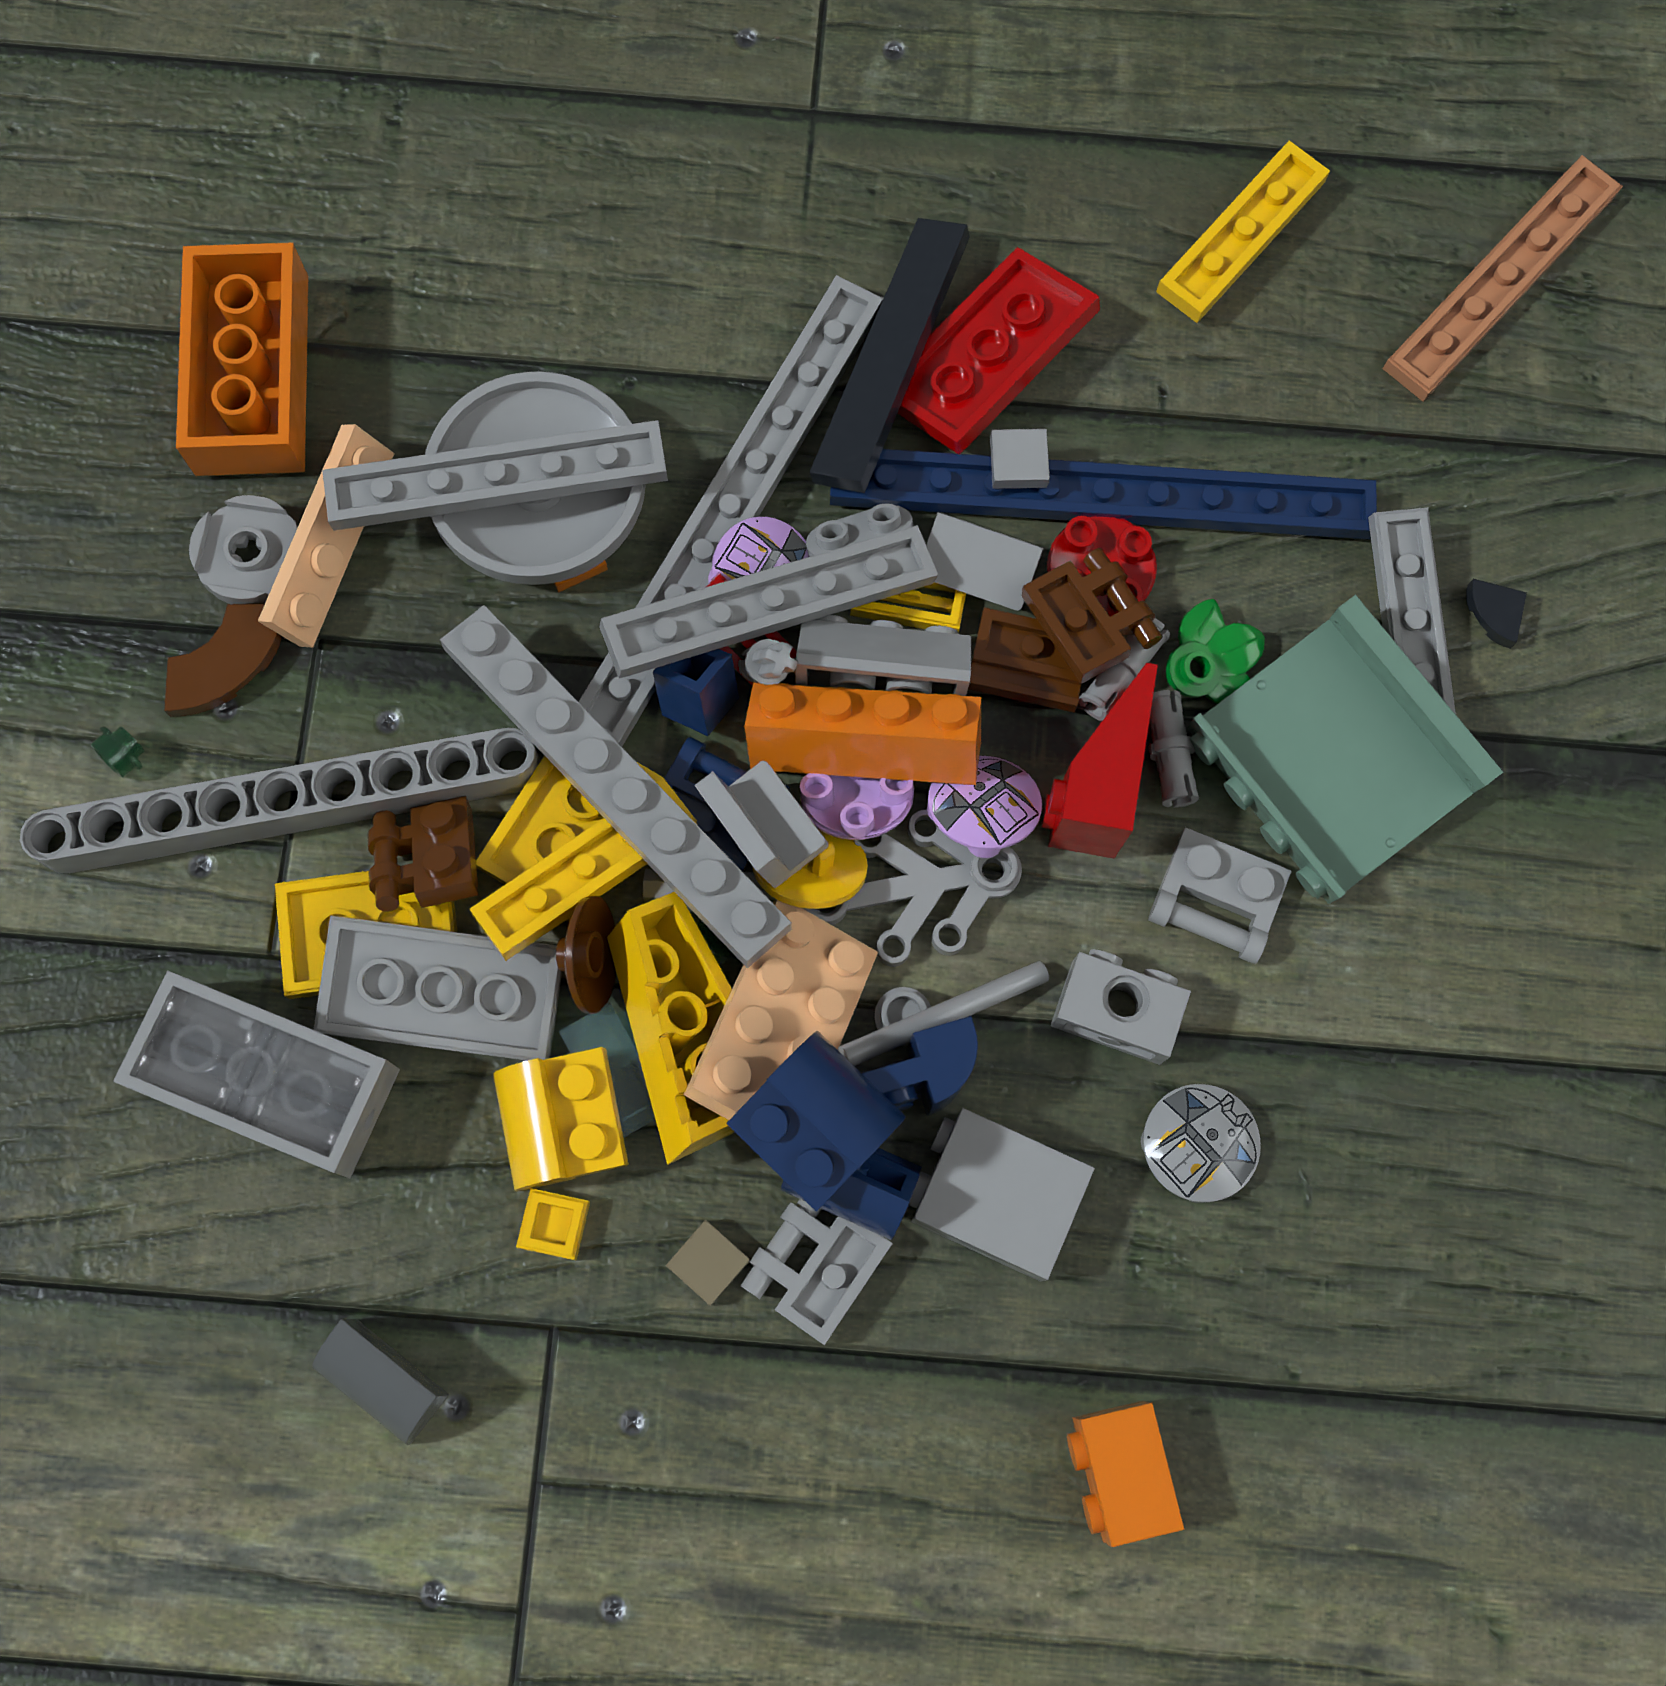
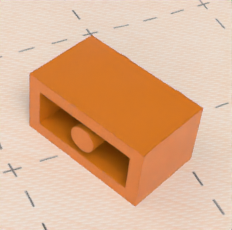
[1067,1401,1184,1547]

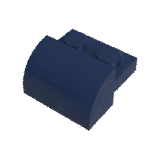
[862,1016,978,1116]
[726,1031,906,1212]
[780,1148,922,1240]

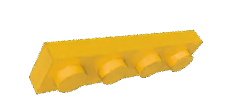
[1156,140,1330,323]
[470,778,698,961]

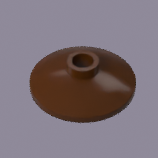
[556,896,616,1014]

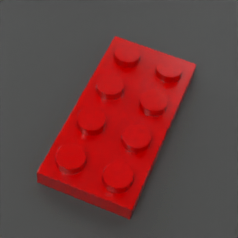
[897,247,1100,455]

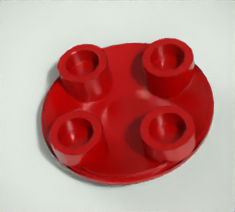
[1047,516,1157,617]

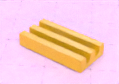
[850,582,966,633]

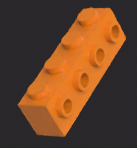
[745,682,981,785]

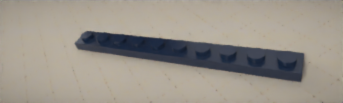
[830,449,1377,539]

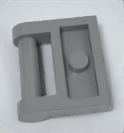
[1148,827,1291,964]

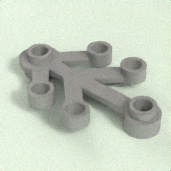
[804,809,1022,967]

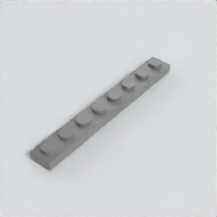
[440,605,792,968]

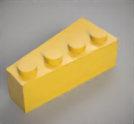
[607,892,735,1165]

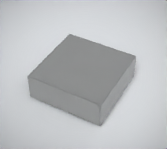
[990,429,1050,489]

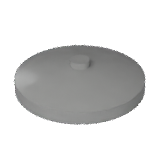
[425,371,646,585]

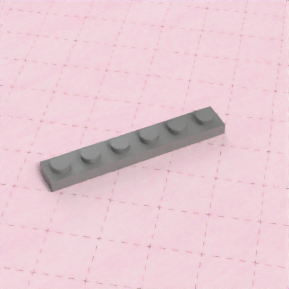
[322,420,668,531]
[599,525,938,679]

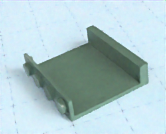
[1187,594,1503,904]

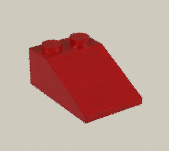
[1041,663,1158,859]

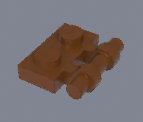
[1021,548,1163,684]
[367,796,478,912]

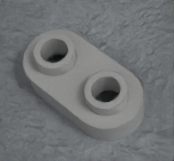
[806,504,913,557]

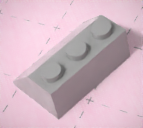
[795,615,971,696]

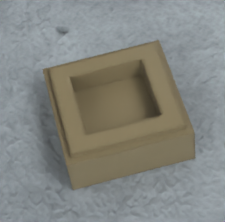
[665,1220,750,1306]

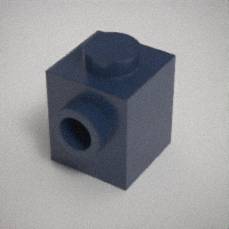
[653,649,739,736]

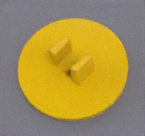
[753,829,868,909]

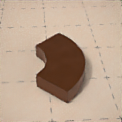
[164,604,283,717]

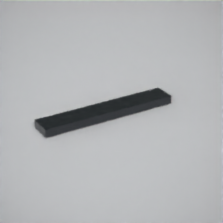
[810,218,970,493]

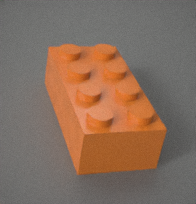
[176,243,308,476]

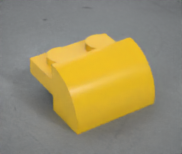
[493,1047,629,1191]

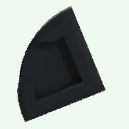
[1466,578,1527,649]

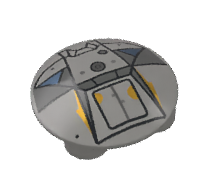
[1141,1084,1261,1203]

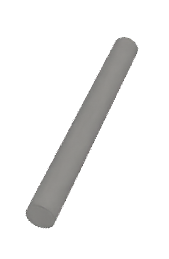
[838,961,1049,1066]

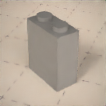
[909,1108,1095,1282]

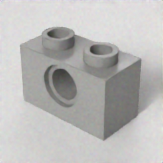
[1050,949,1191,1065]

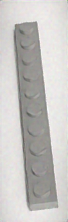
[579,275,883,747]

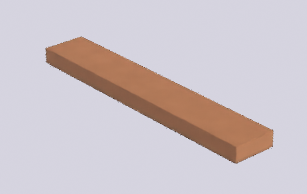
[1382,155,1623,402]

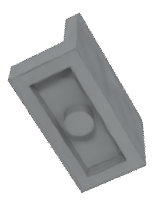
[926,512,1044,611]
[695,761,828,888]

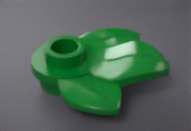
[1166,599,1265,705]

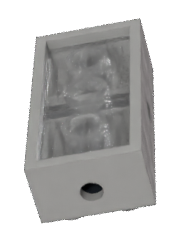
[113,970,400,1179]

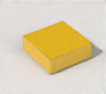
[516,1188,590,1261]

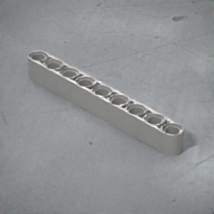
[20,728,541,873]

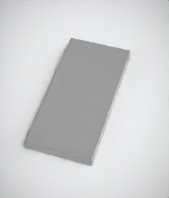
[314,916,562,1060]

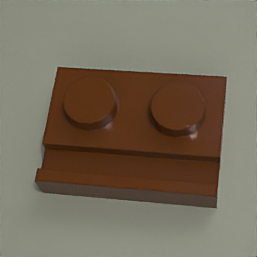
[968,607,1081,713]

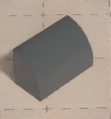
[313,1319,449,1445]

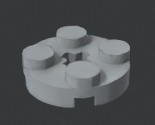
[189,495,298,604]

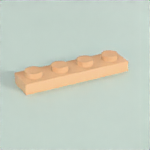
[258,424,395,648]

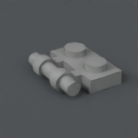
[740,1199,893,1345]

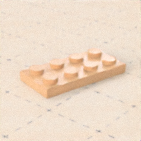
[684,899,878,1120]

